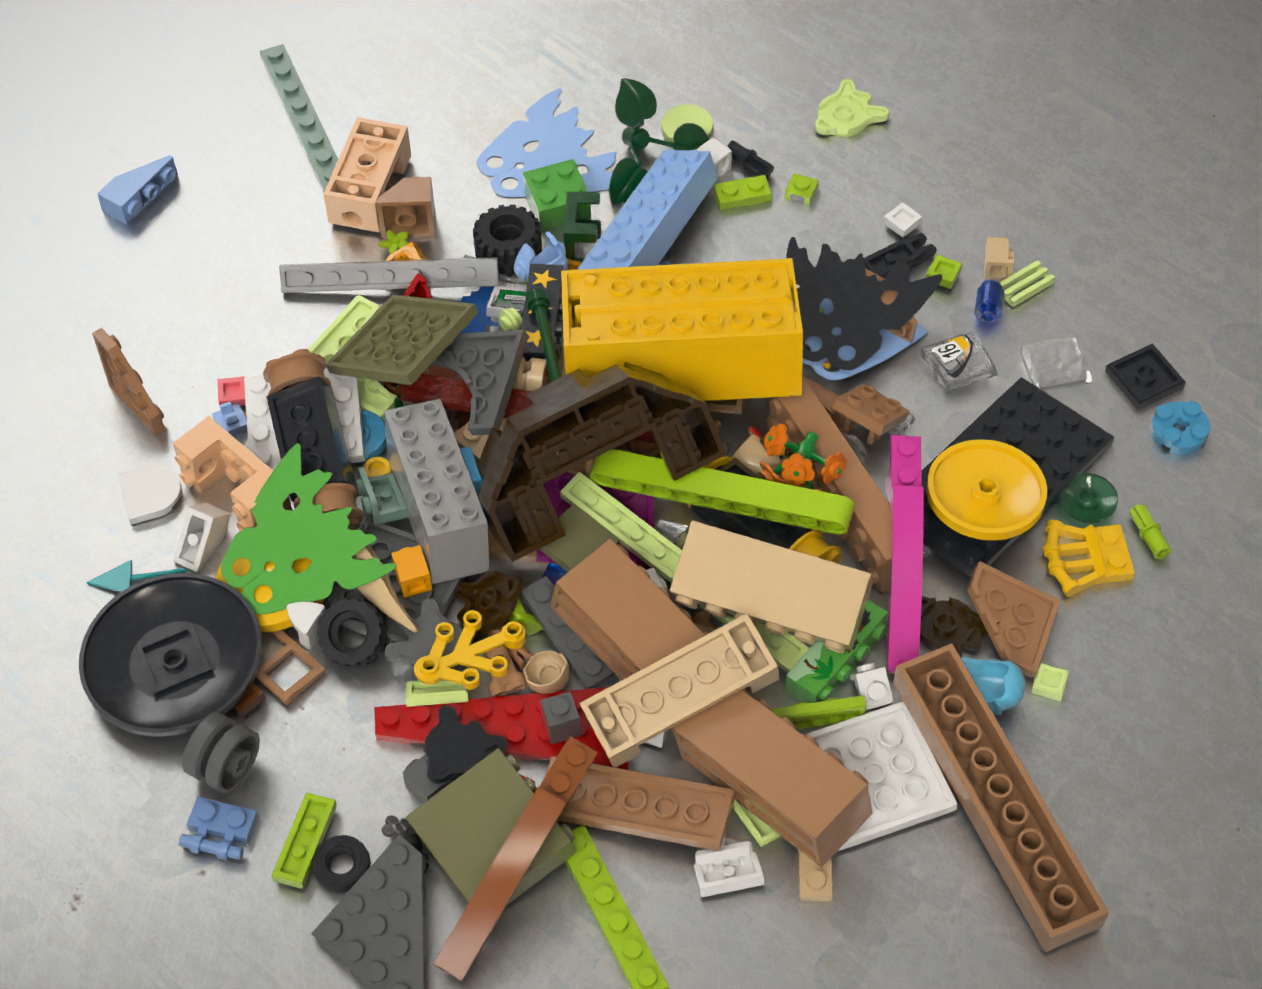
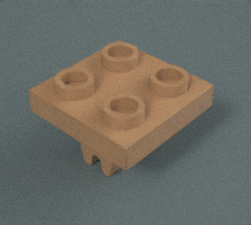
[832,384,909,446]

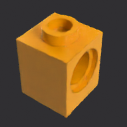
[391,545,432,598]

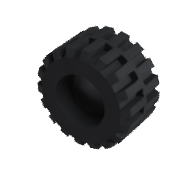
[473,204,542,277]

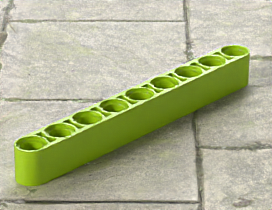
[589,449,855,535]

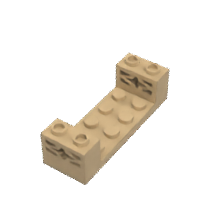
[580,613,780,768]

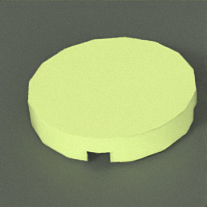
[661,104,713,142]

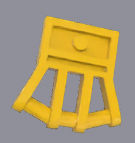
[1042,520,1135,597]

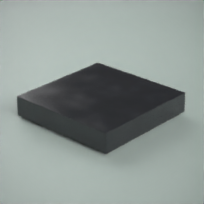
[1105,343,1186,410]

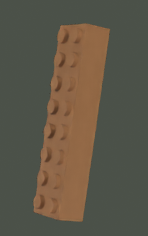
[767,375,892,594]

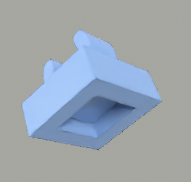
[212,402,247,437]

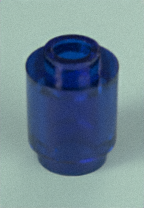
[974,280,1004,322]

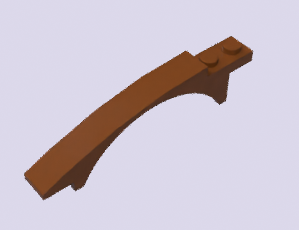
[433,736,598,982]

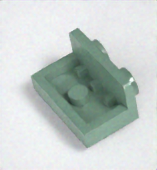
[355,467,408,525]

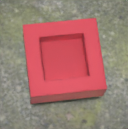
[217,376,246,406]

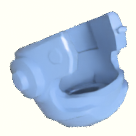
[514,231,569,282]

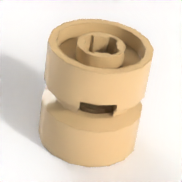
[511,357,549,394]

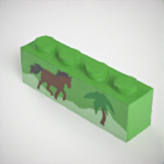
[785,600,888,703]

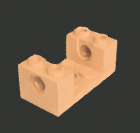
[323,117,411,232]
[173,416,293,531]

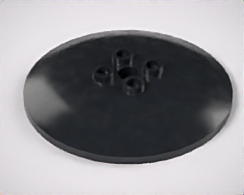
[79,573,263,736]

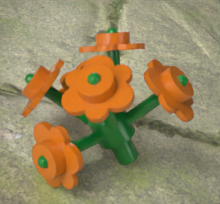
[760,424,847,492]

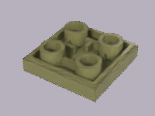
[540,504,619,572]

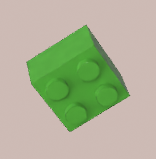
[523,159,591,232]

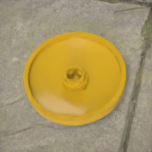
[926,439,1047,540]

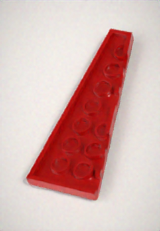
[374,687,628,770]

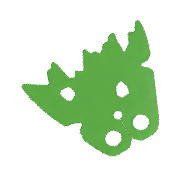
[221,444,396,614]

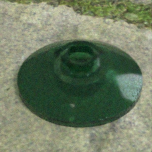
[1059,473,1118,523]

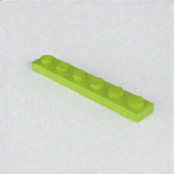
[565,825,669,989]

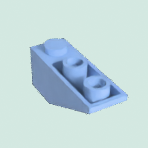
[97,155,178,224]

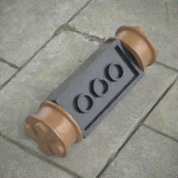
[263,349,364,530]

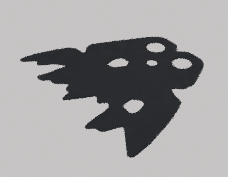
[786,237,943,370]

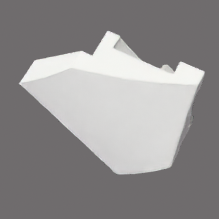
[694,833,764,898]

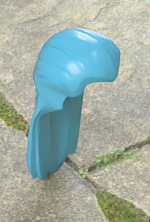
[960,657,1026,715]

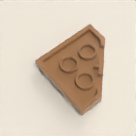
[92,327,165,437]
[967,561,1061,678]

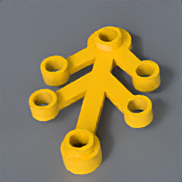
[414,610,526,690]

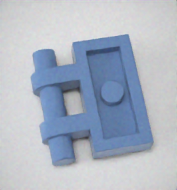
[179,797,259,860]

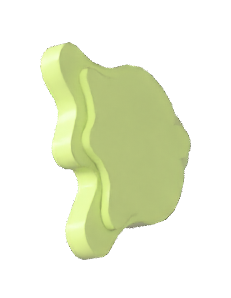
[815,79,889,137]

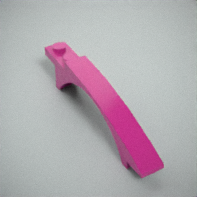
[885,435,923,673]

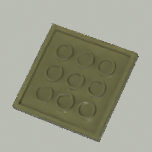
[326,295,478,385]

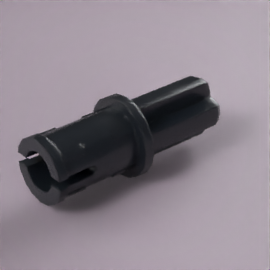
[727,140,774,178]

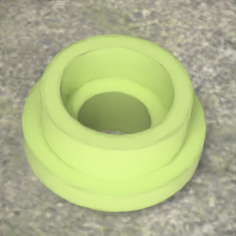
[498,307,522,331]

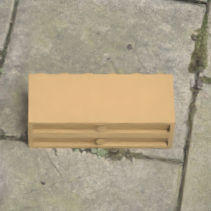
[670,521,873,654]

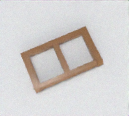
[255,630,326,705]

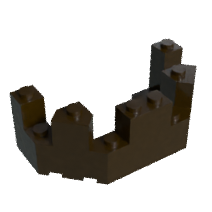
[477,362,727,562]

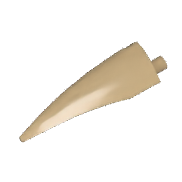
[352,546,419,633]

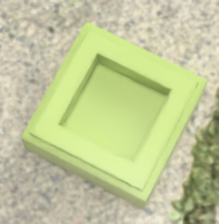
[1031,663,1069,701]

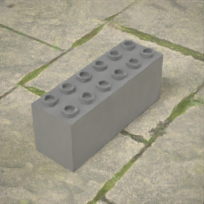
[384,399,490,584]

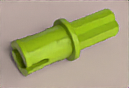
[1129,504,1172,559]

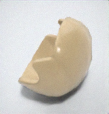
[523,650,570,694]

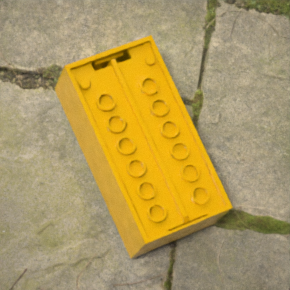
[561,258,803,401]

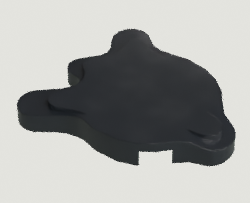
[423,705,508,784]

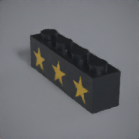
[521,264,564,362]

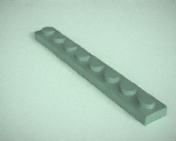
[259,44,338,193]

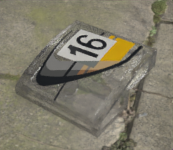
[921,332,998,392]

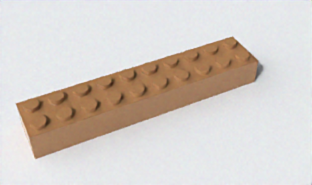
[893,643,1109,952]

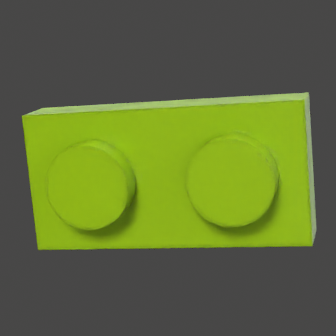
[714,175,772,211]

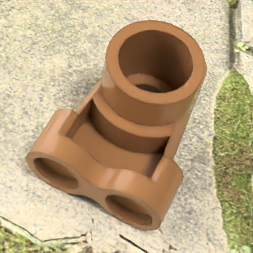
[484,645,527,697]

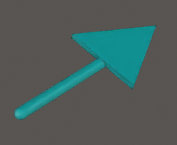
[87,560,187,592]

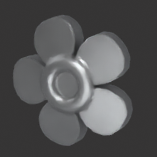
[381,815,416,841]

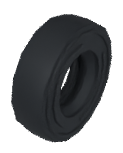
[312,835,371,893]

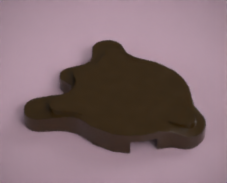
[455,571,523,645]
[920,596,989,657]

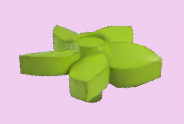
[378,230,408,254]

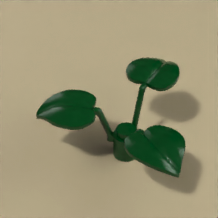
[609,78,709,204]

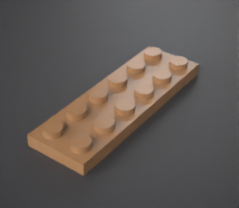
[545,756,736,851]

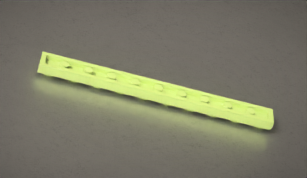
[560,472,810,673]

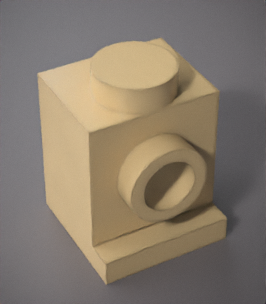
[984,237,1014,281]

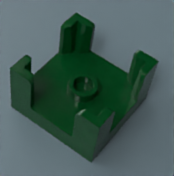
[563,192,601,262]

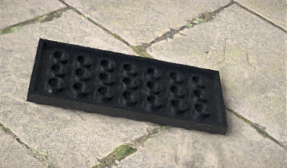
[888,377,1114,577]

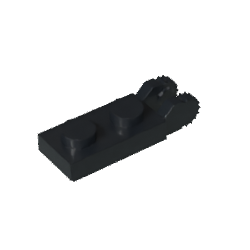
[863,233,937,279]

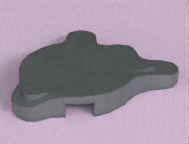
[385,599,471,672]

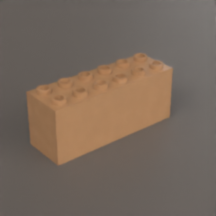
[550,539,708,736]
[673,688,873,868]

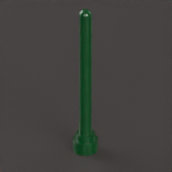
[526,288,562,382]

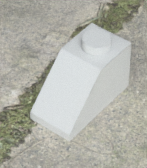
[173,503,231,572]

